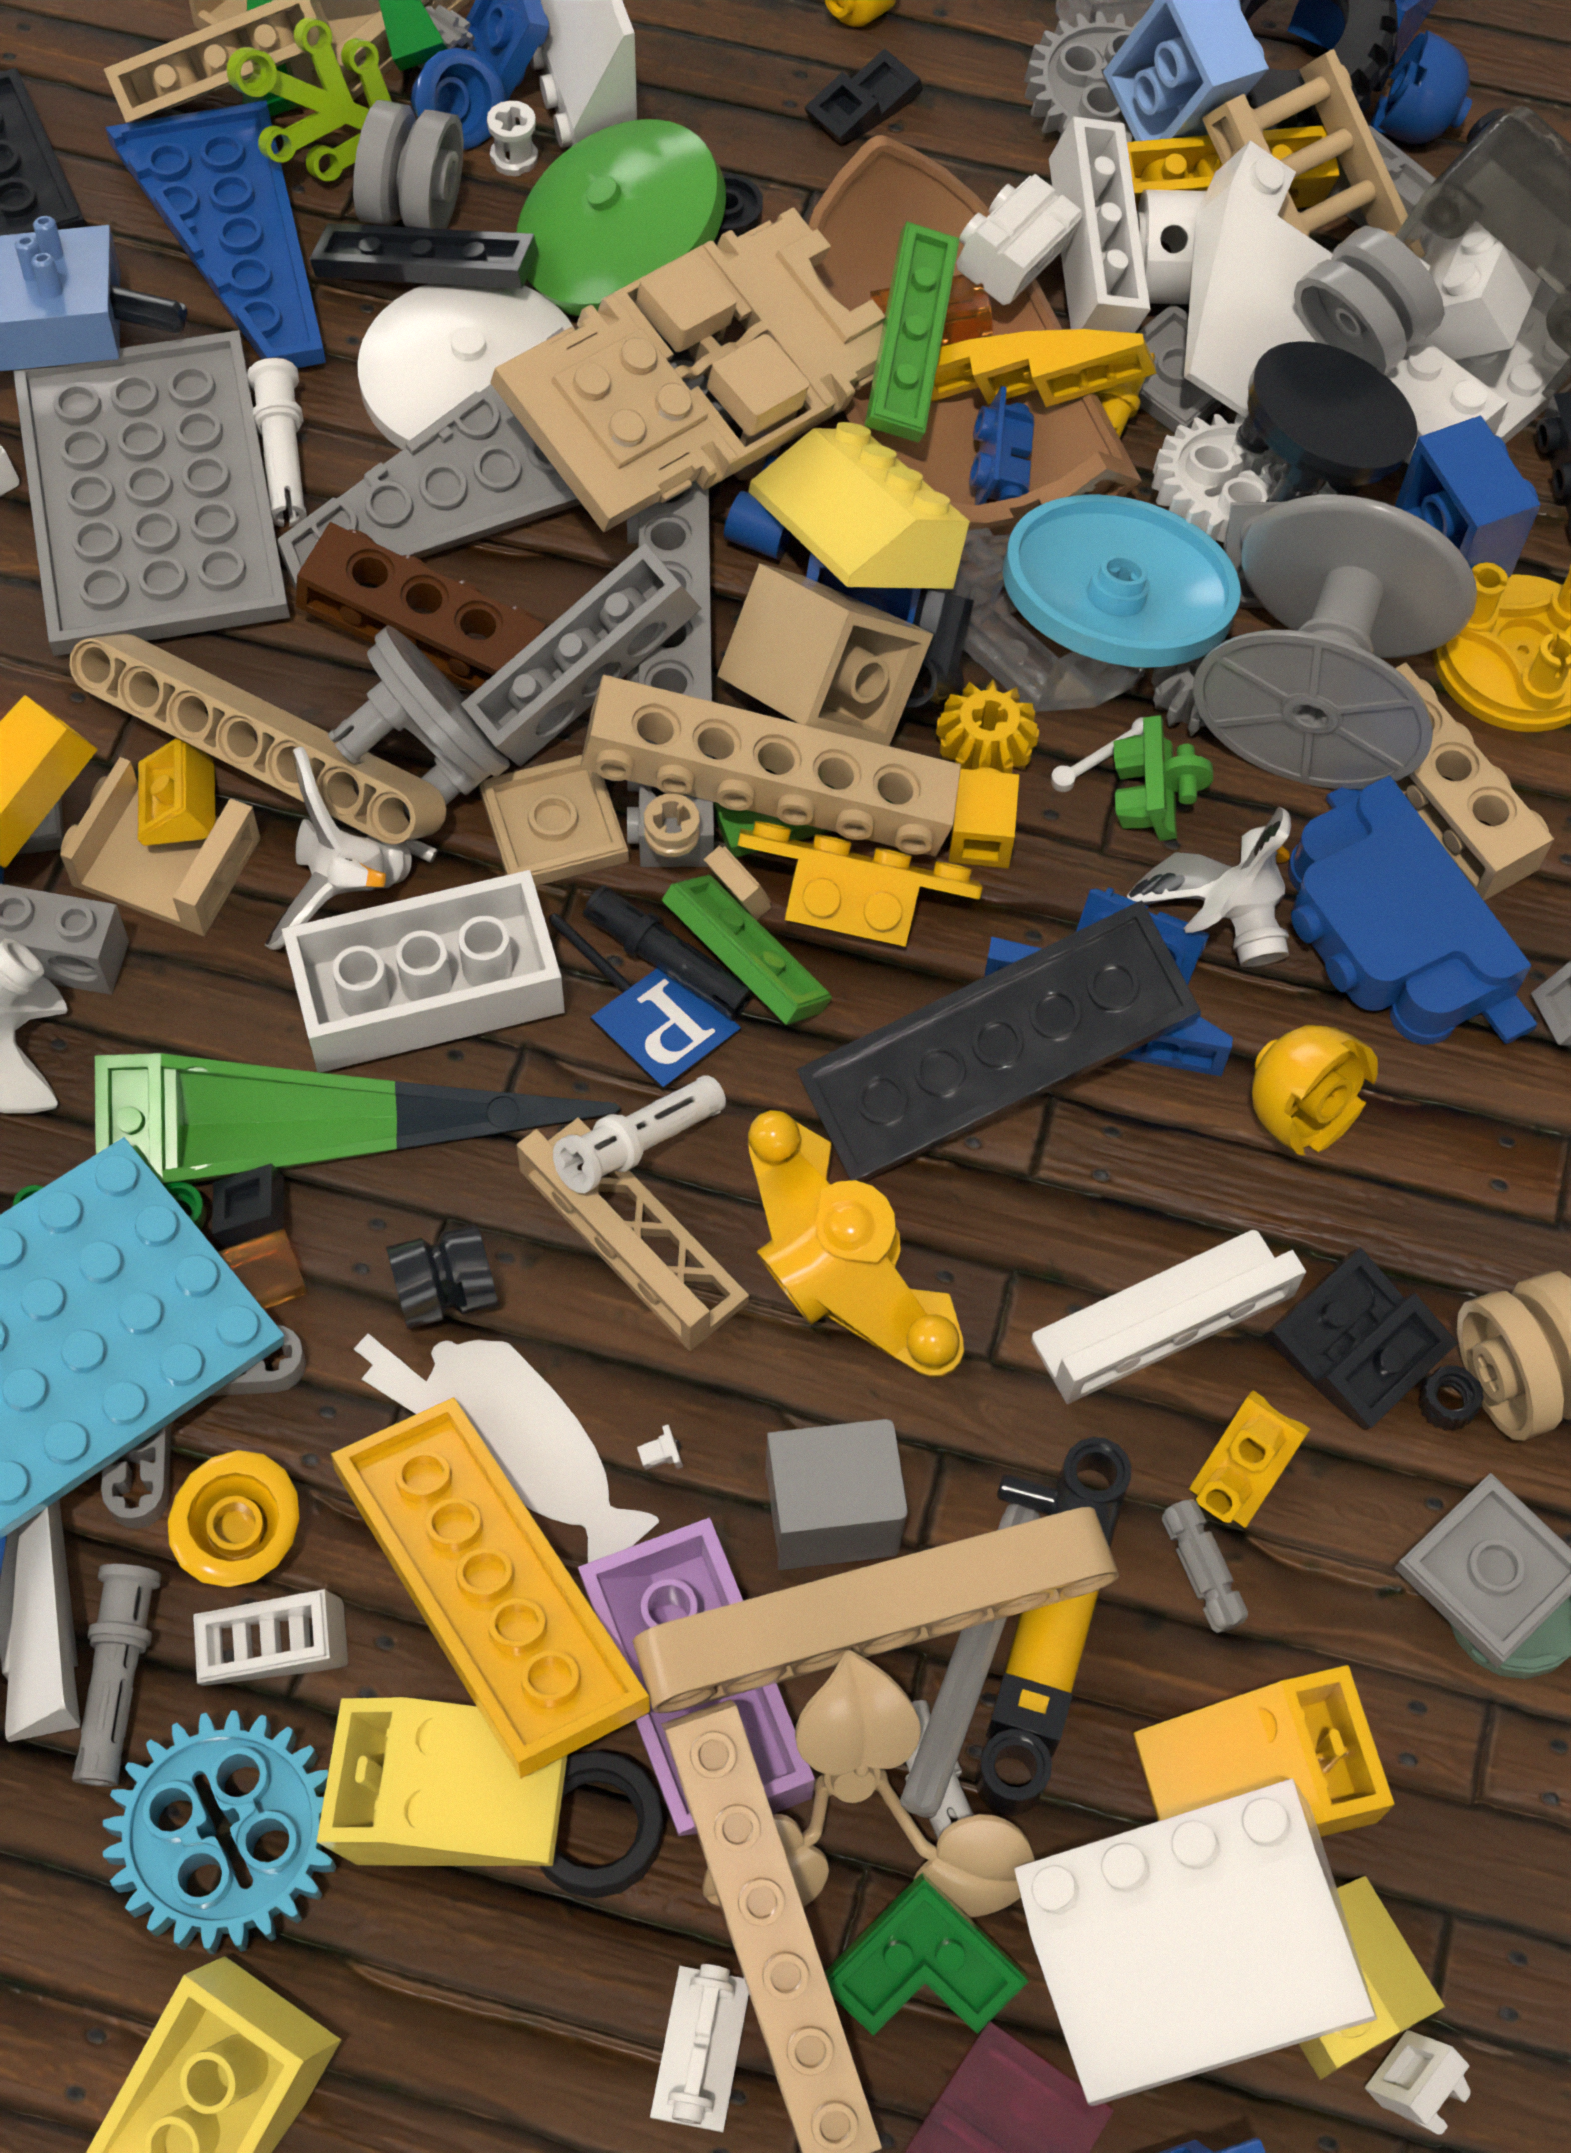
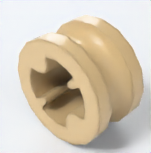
[644,794,700,857]

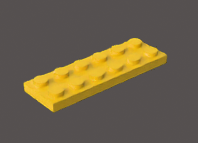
[331,1397,650,1779]

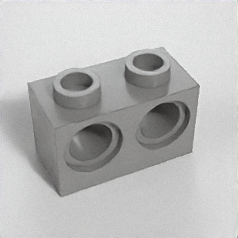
[0,884,129,995]

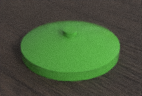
[516,119,726,316]

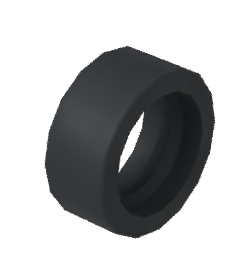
[539,1750,664,1899]

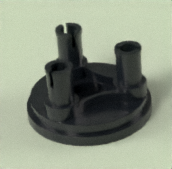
[1236,341,1418,502]

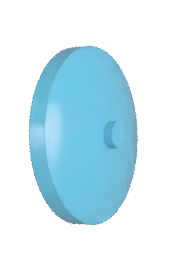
[1003,494,1241,668]

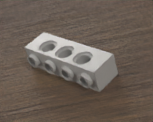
[461,542,702,767]

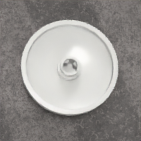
[358,283,574,450]

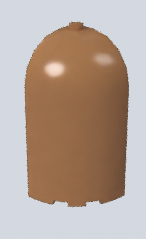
[808,135,1142,562]

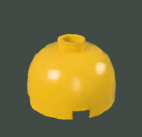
[1252,1025,1378,1155]

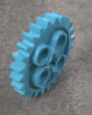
[103,1710,336,1954]

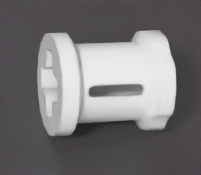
[487,100,538,176]

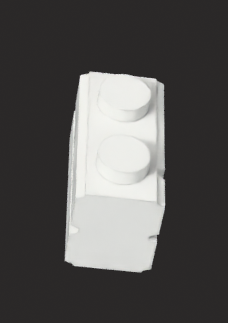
[956,174,1083,306]

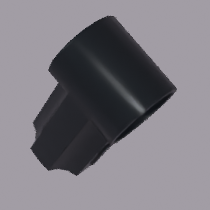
[905,588,975,711]

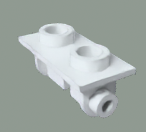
[650,1964,749,2133]

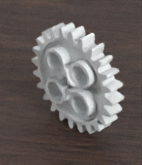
[1151,414,1337,551]

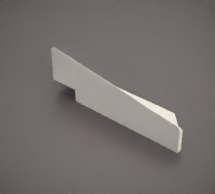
[0,1499,81,1742]

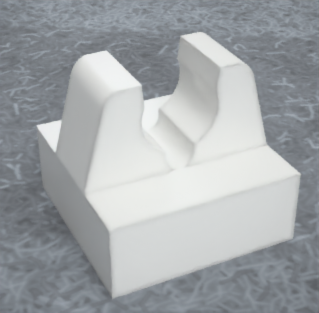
[1365,2030,1470,2135]

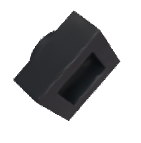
[212,1163,284,1248]

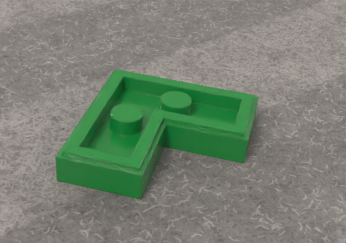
[824,1872,1029,2036]

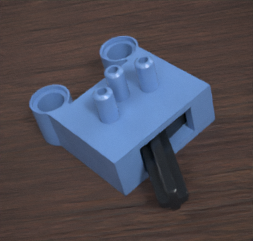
[0,216,188,371]

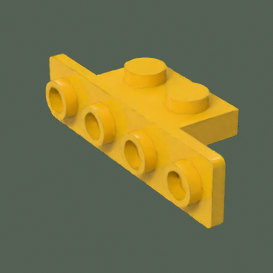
[737,821,983,947]

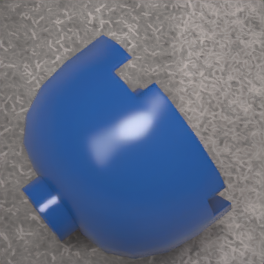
[1371,30,1472,145]

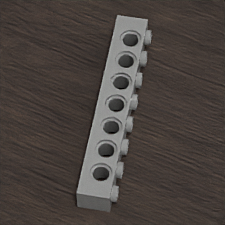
[627,480,714,867]

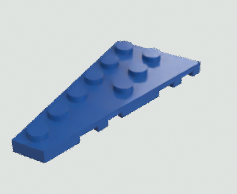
[105,100,326,368]

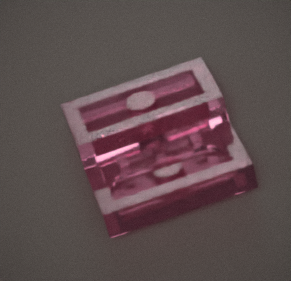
[905,2021,1114,2153]

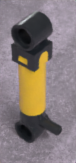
[975,1437,1132,1816]

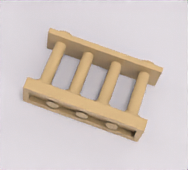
[1202,49,1426,258]

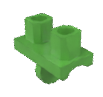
[1113,715,1213,841]

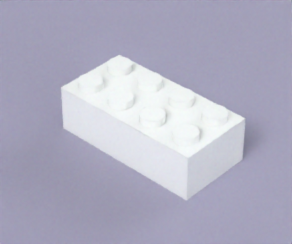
[282,870,565,1073]

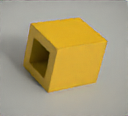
[948,768,1019,869]

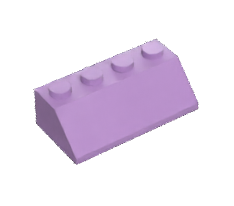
[578,1517,815,1836]

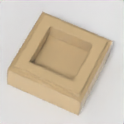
[703,845,772,921]

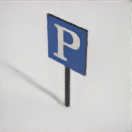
[549,913,741,1090]

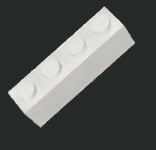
[1049,116,1151,333]

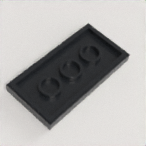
[0,68,86,236]

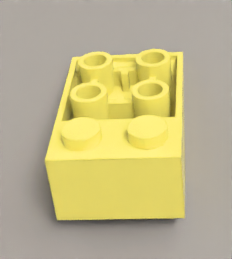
[317,1697,568,1866]

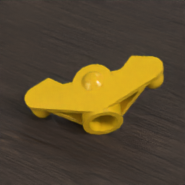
[748,1110,964,1378]

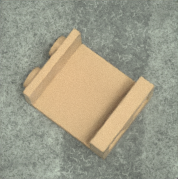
[60,757,261,937]

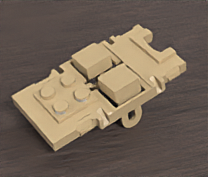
[490,207,886,532]

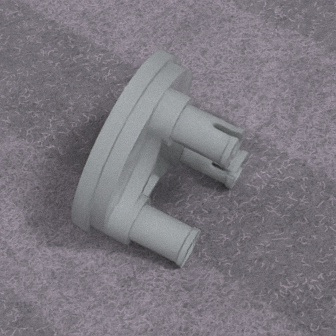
[328,625,510,817]

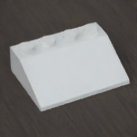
[530,0,637,148]
[1420,138,1571,361]
[1014,1778,1377,2107]

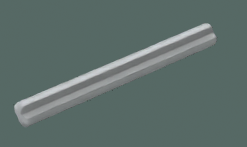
[900,1504,1041,1819]

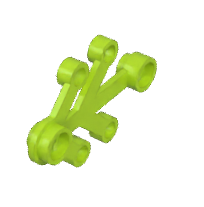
[227,17,392,181]

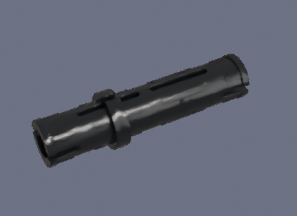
[582,884,754,1021]

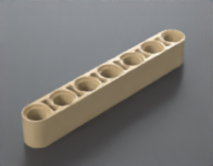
[69,634,446,845]
[632,1507,1119,1714]

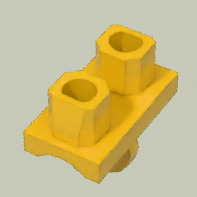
[1189,1390,1311,1528]

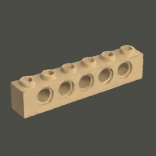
[580,674,961,857]
[661,1699,882,2153]

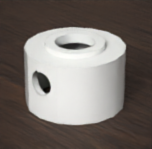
[1137,189,1207,304]

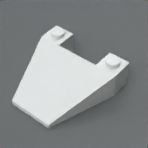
[1184,140,1430,418]

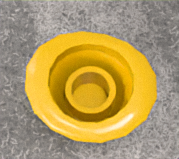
[168,1450,299,1587]

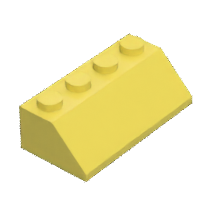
[748,422,970,589]

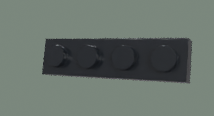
[310,223,538,289]

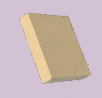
[478,754,629,886]

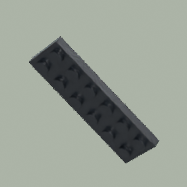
[796,900,1201,1183]

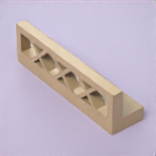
[516,1117,749,1351]

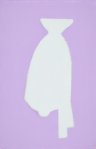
[354,1333,659,1563]

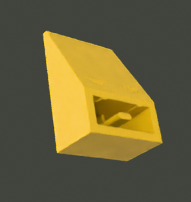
[1132,1665,1395,1837]

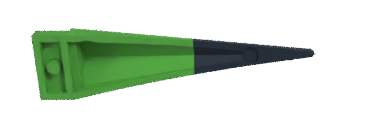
[95,1053,621,1186]

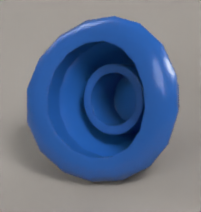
[411,48,506,150]

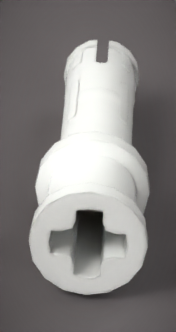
[247,358,307,527]
[553,1075,726,1193]

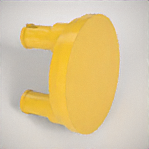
[1433,562,1571,732]

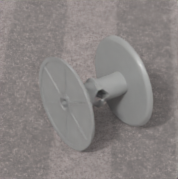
[1193,495,1477,789]

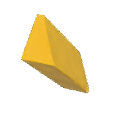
[137,738,215,846]

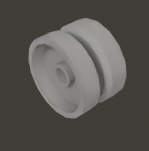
[353,100,464,229]
[1294,225,1445,375]

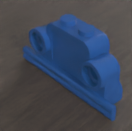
[1288,775,1537,1045]

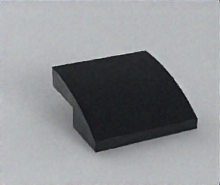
[1263,1247,1458,1430]

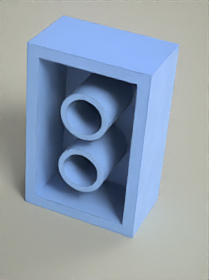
[1103,0,1269,141]

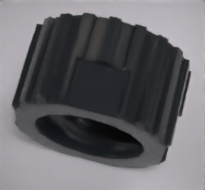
[1418,1365,1484,1431]

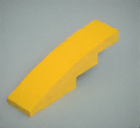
[931,329,1157,407]

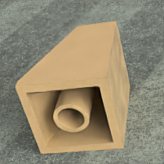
[717,563,934,746]

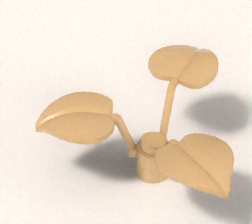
[702,1650,1035,1918]

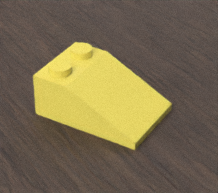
[86,1956,341,2153]

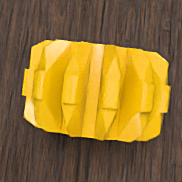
[936,679,1039,774]

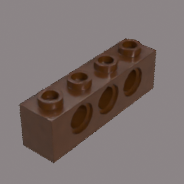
[295,522,546,692]

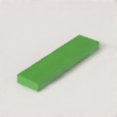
[864,221,959,443]

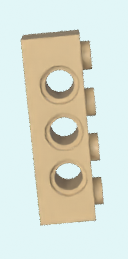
[104,0,336,123]
[1395,663,1554,901]

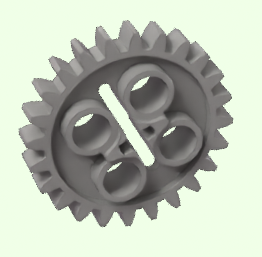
[1024,11,1141,142]

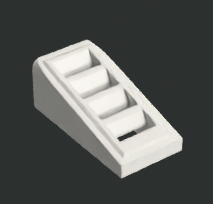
[193,1589,348,1686]

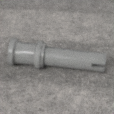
[72,1564,162,1787]

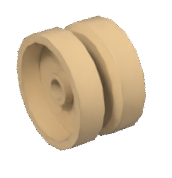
[1457,1271,1571,1441]

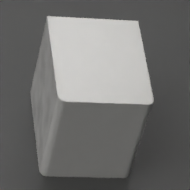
[765,1419,907,1570]

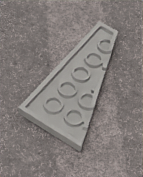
[278,327,582,591]

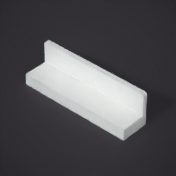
[1031,1230,1306,1404]

